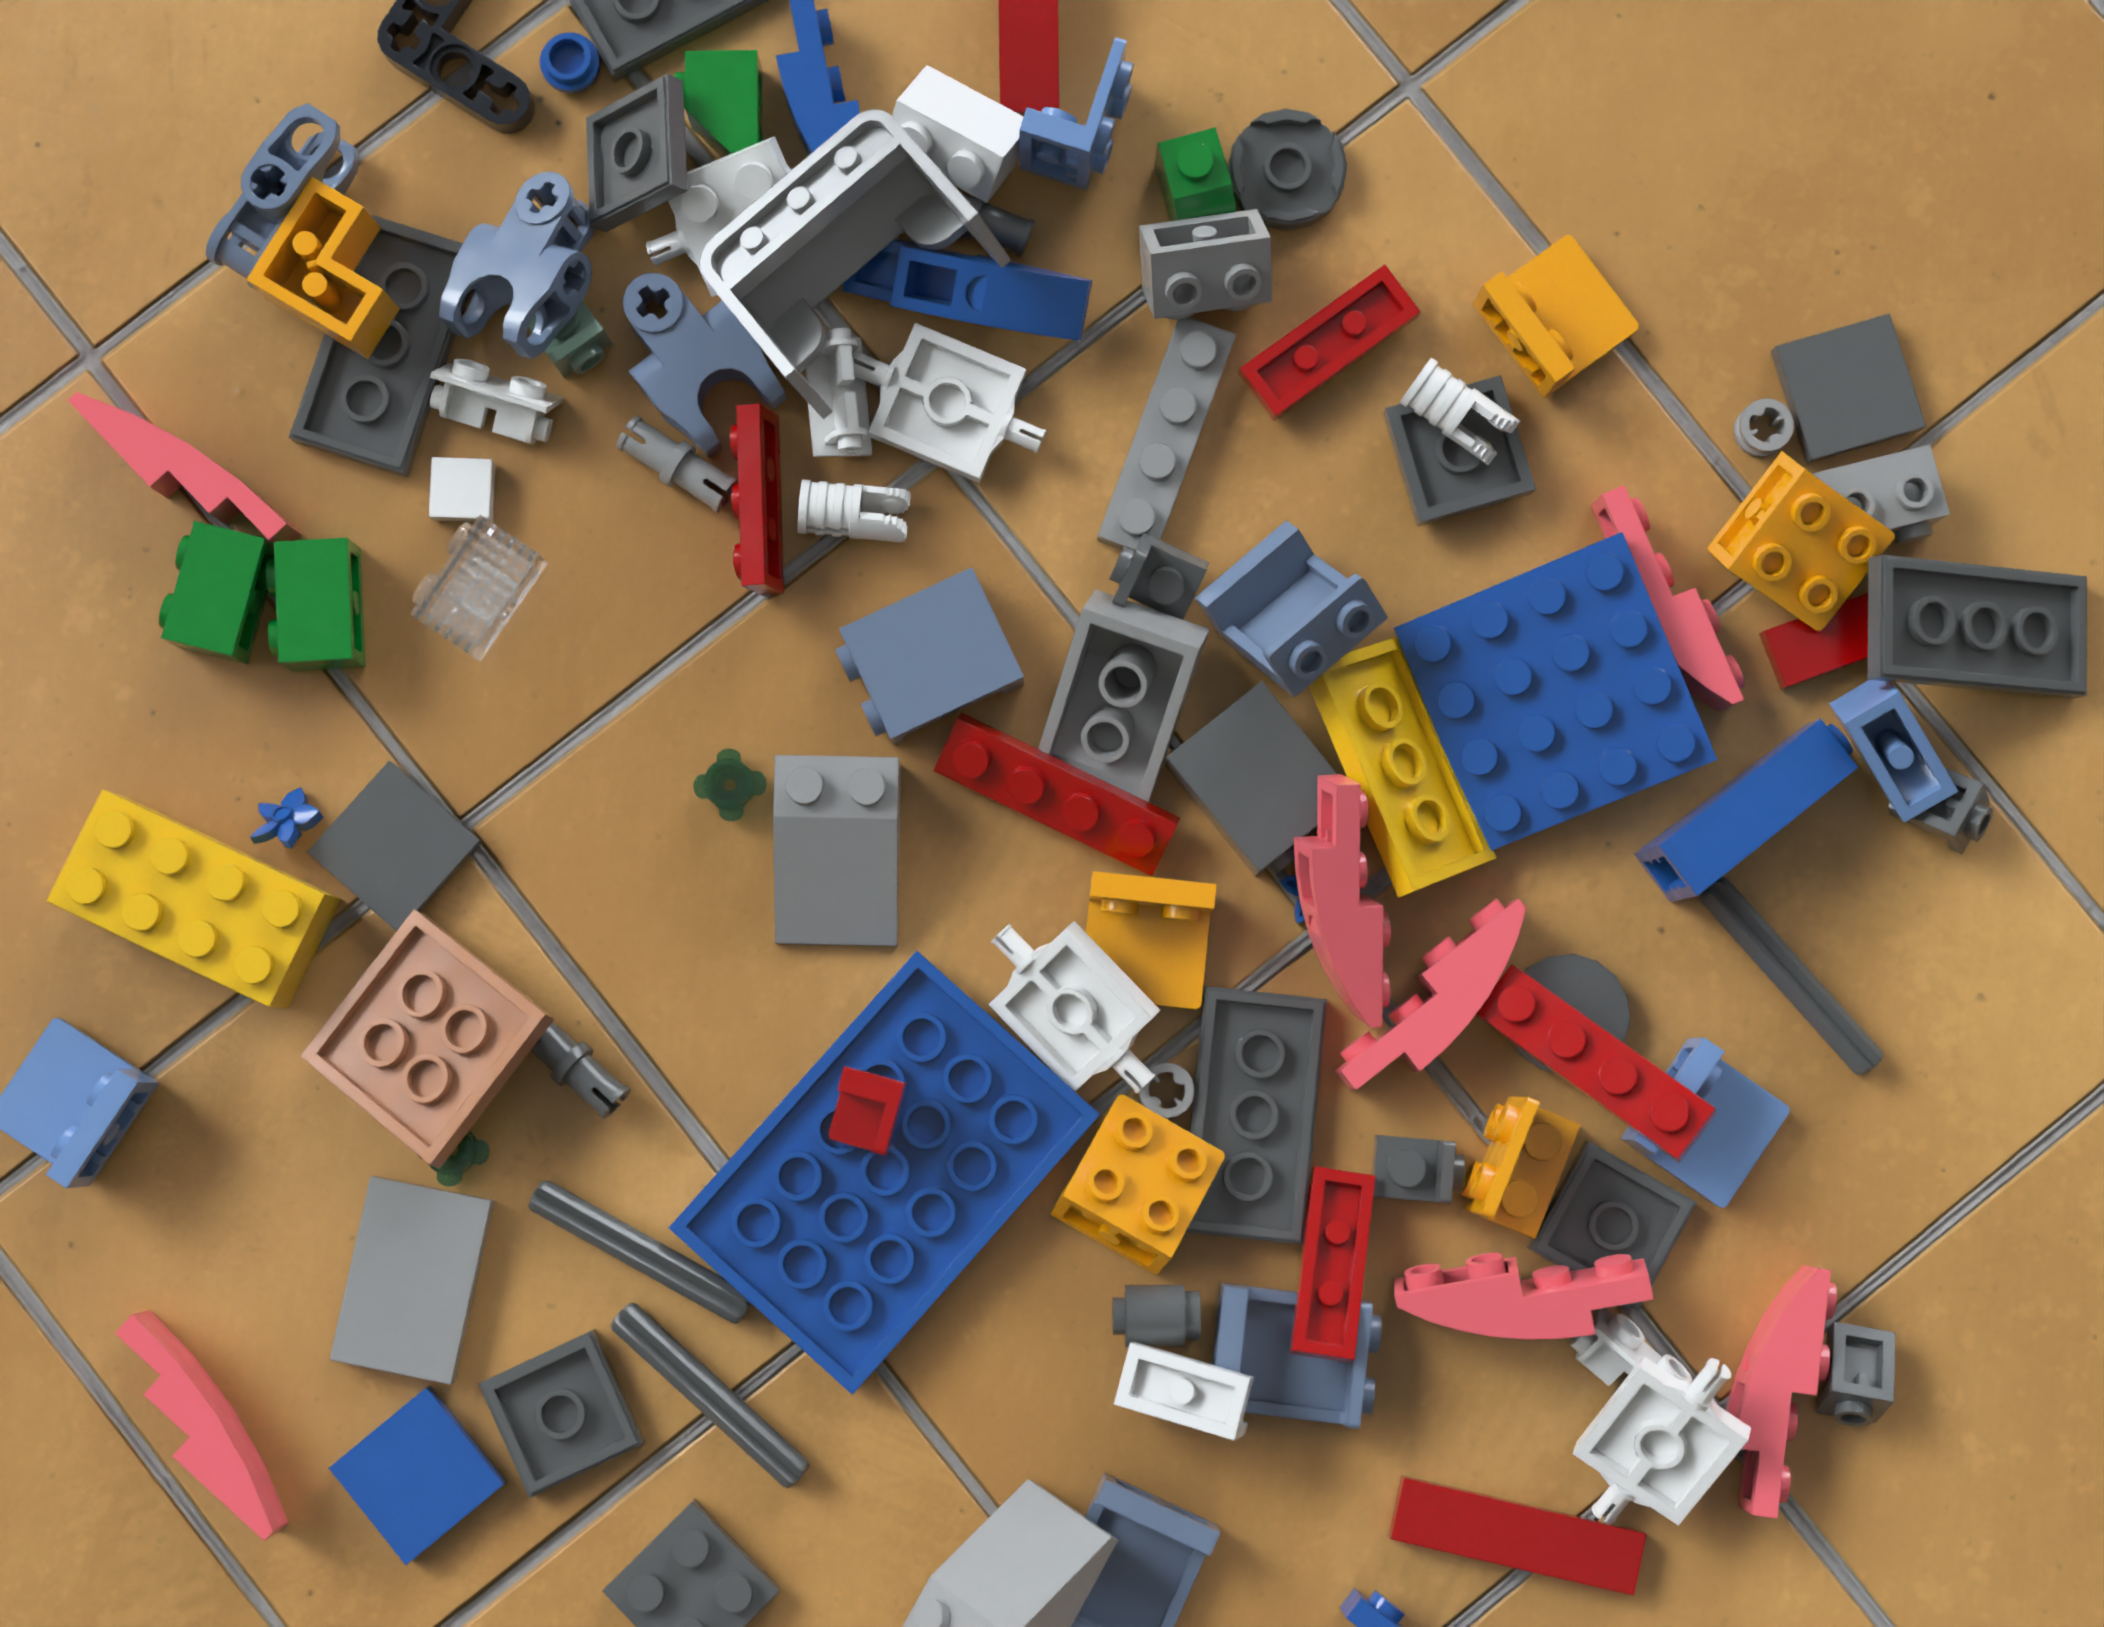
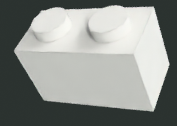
[892,65,1023,203]

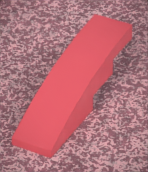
[68,392,301,544]
[115,1310,288,1541]

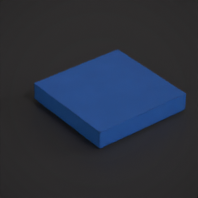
[329,1386,507,1565]

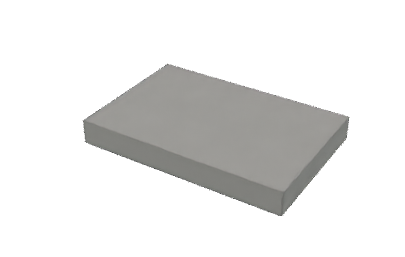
[329,1176,495,1385]

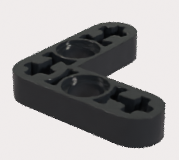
[377,0,535,134]

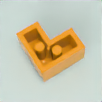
[246,176,400,359]

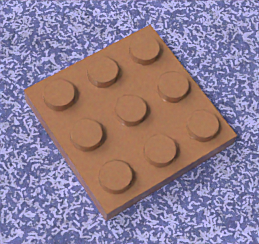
[301,909,554,1168]

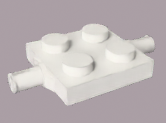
[646,136,792,297]
[853,323,1047,483]
[988,921,1160,1093]
[1572,1356,1751,1526]

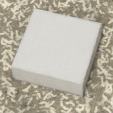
[429,457,496,523]

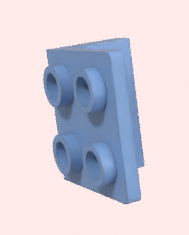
[1019,37,1134,190]
[0,1018,160,1188]
[1620,1037,1790,1208]

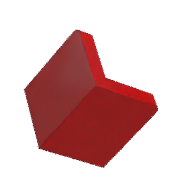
[829,1066,907,1156]

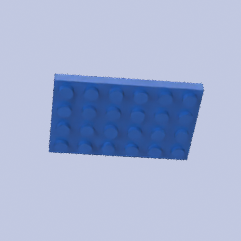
[668,951,1100,1395]

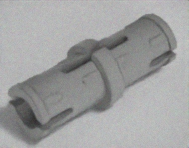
[616,415,738,513]

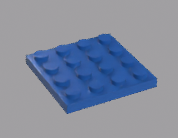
[1394,532,1717,851]

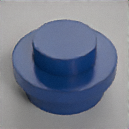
[540,33,600,93]

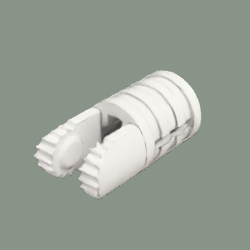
[1399,357,1521,465]
[798,479,911,542]

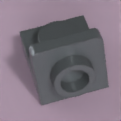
[1109,533,1209,619]
[1887,767,1993,854]
[1372,1135,1465,1204]
[1815,1321,1895,1426]

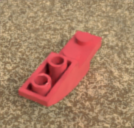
[1591,485,1744,712]
[1294,774,1391,1028]
[1335,898,1526,1090]
[1394,1252,1654,1340]
[1726,1265,1837,1518]

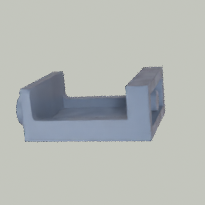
[1195,520,1388,698]
[835,567,1024,745]
[1211,1282,1382,1429]
[1071,1472,1220,1627]

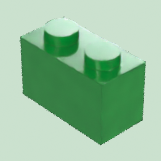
[159,521,274,665]
[266,537,366,671]

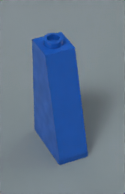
[1634,718,1858,902]

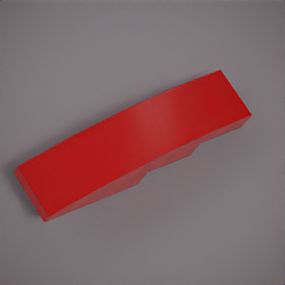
[998,0,1060,113]

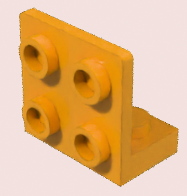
[1472,235,1639,399]
[1707,451,1895,631]
[1086,871,1217,1010]
[1050,1094,1225,1276]
[1460,1096,1581,1239]

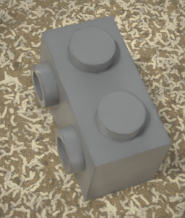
[1139,209,1272,320]
[1813,445,1950,544]

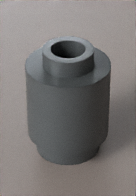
[1112,1285,1201,1348]

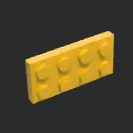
[1309,637,1497,898]

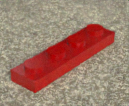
[933,713,1180,876]
[1476,964,1717,1163]

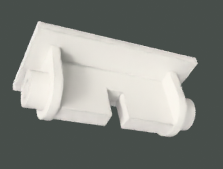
[805,328,872,457]
[430,359,563,445]
[1570,1308,1692,1386]

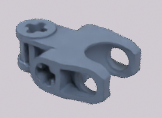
[205,103,359,291]
[439,172,595,359]
[623,273,787,458]

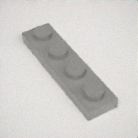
[1097,317,1236,551]

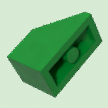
[675,50,763,158]
[1154,127,1237,221]

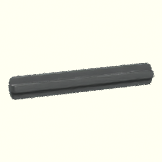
[1699,877,1884,1075]
[528,1181,751,1323]
[610,1303,809,1488]

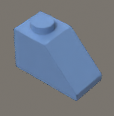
[1829,680,1959,823]

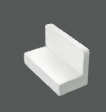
[1114,1342,1254,1440]

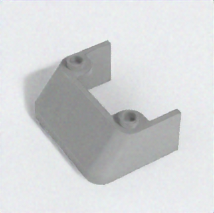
[700,109,1011,420]

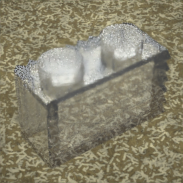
[411,515,549,662]

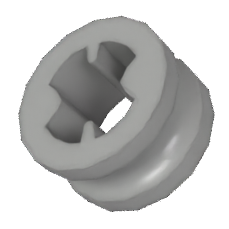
[1733,398,1794,458]
[1139,1063,1195,1118]

